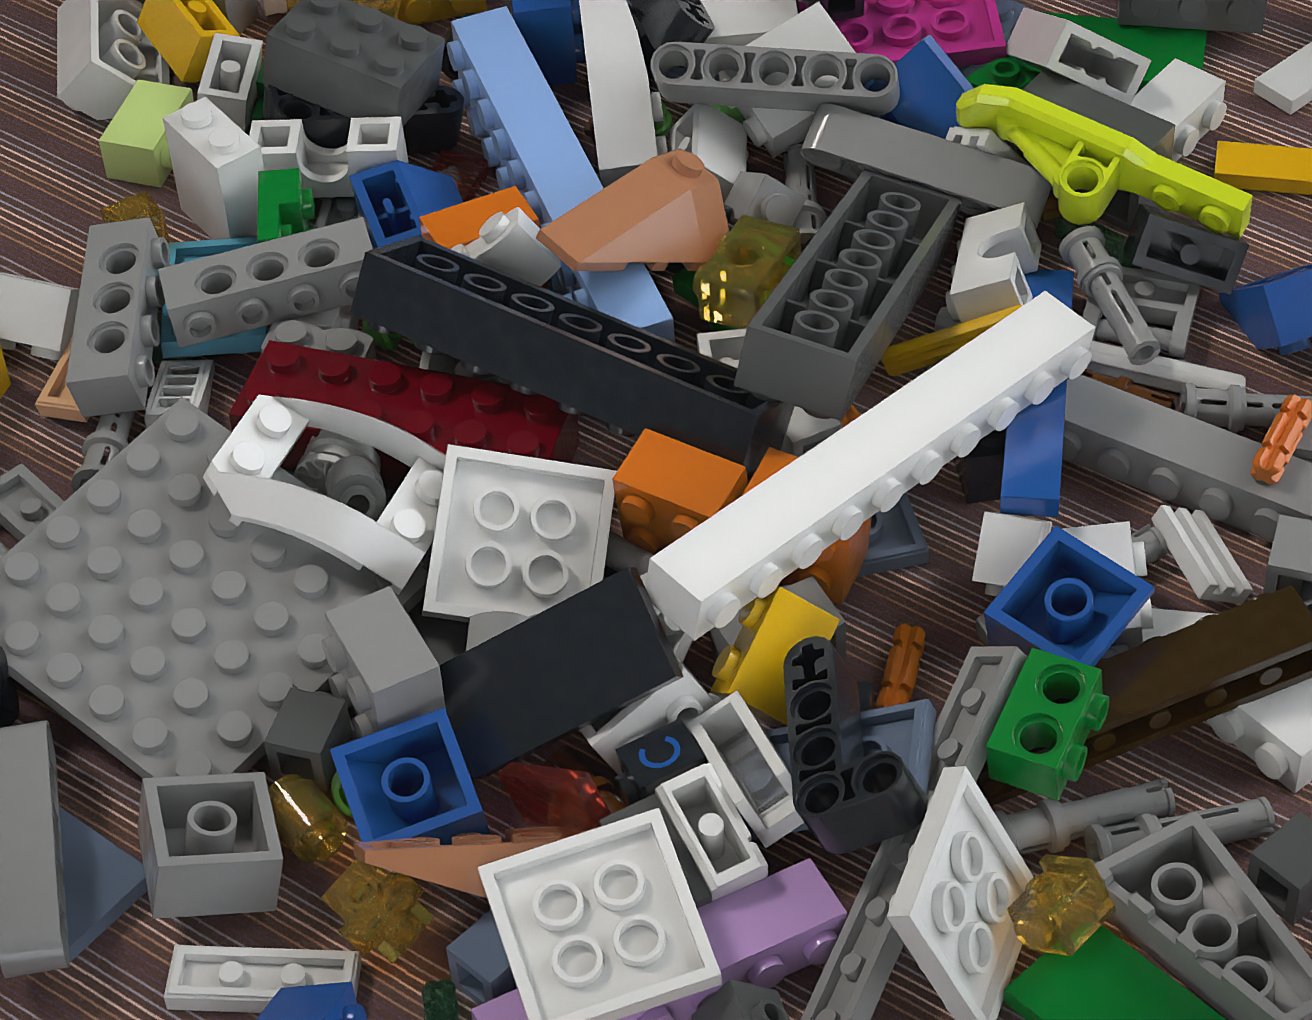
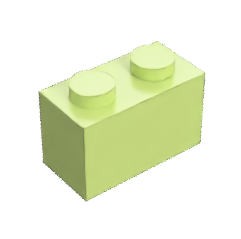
[99,79,194,188]

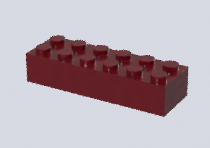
[229,340,579,491]

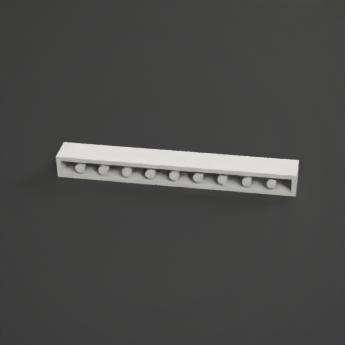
[646,291,1096,641]

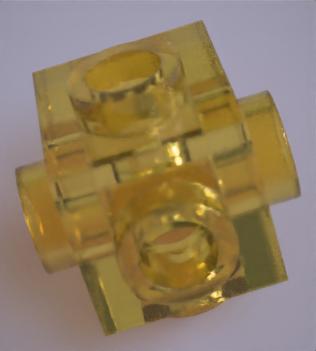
[321,858,434,964]

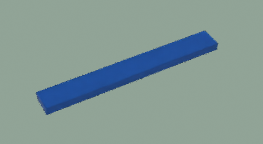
[1000,269,1074,517]

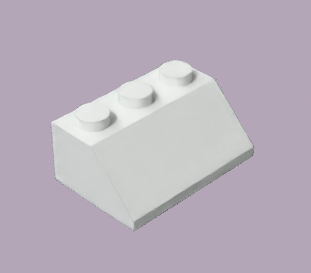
[57,0,170,120]

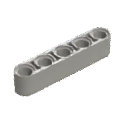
[651,42,900,116]
[800,103,1052,230]
[0,720,70,978]

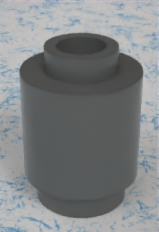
[325,455,386,521]

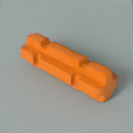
[1250,394,1312,485]
[875,623,926,708]

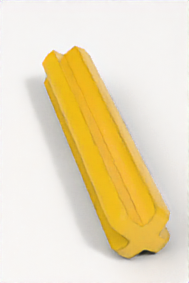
[882,304,1023,376]

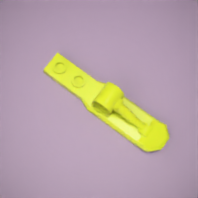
[956,84,1253,239]

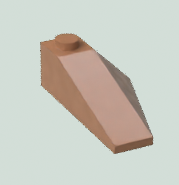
[536,148,734,271]
[354,825,591,898]

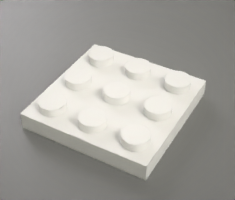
[422,444,617,623]
[887,766,1041,1020]
[478,808,722,1020]

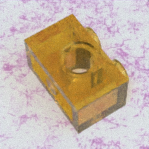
[693,215,801,329]

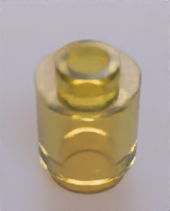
[268,774,348,862]

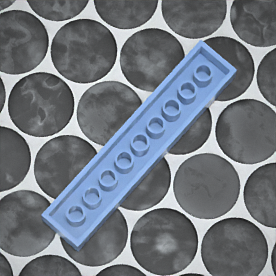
[447,6,675,342]

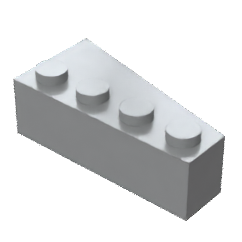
[1089,811,1312,1020]

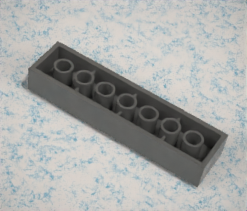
[734,169,962,421]

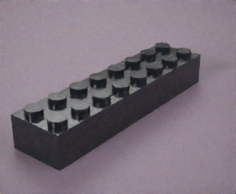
[350,235,795,473]

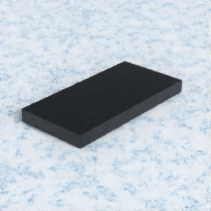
[439,567,684,779]

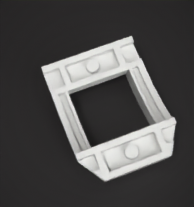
[203,395,446,595]

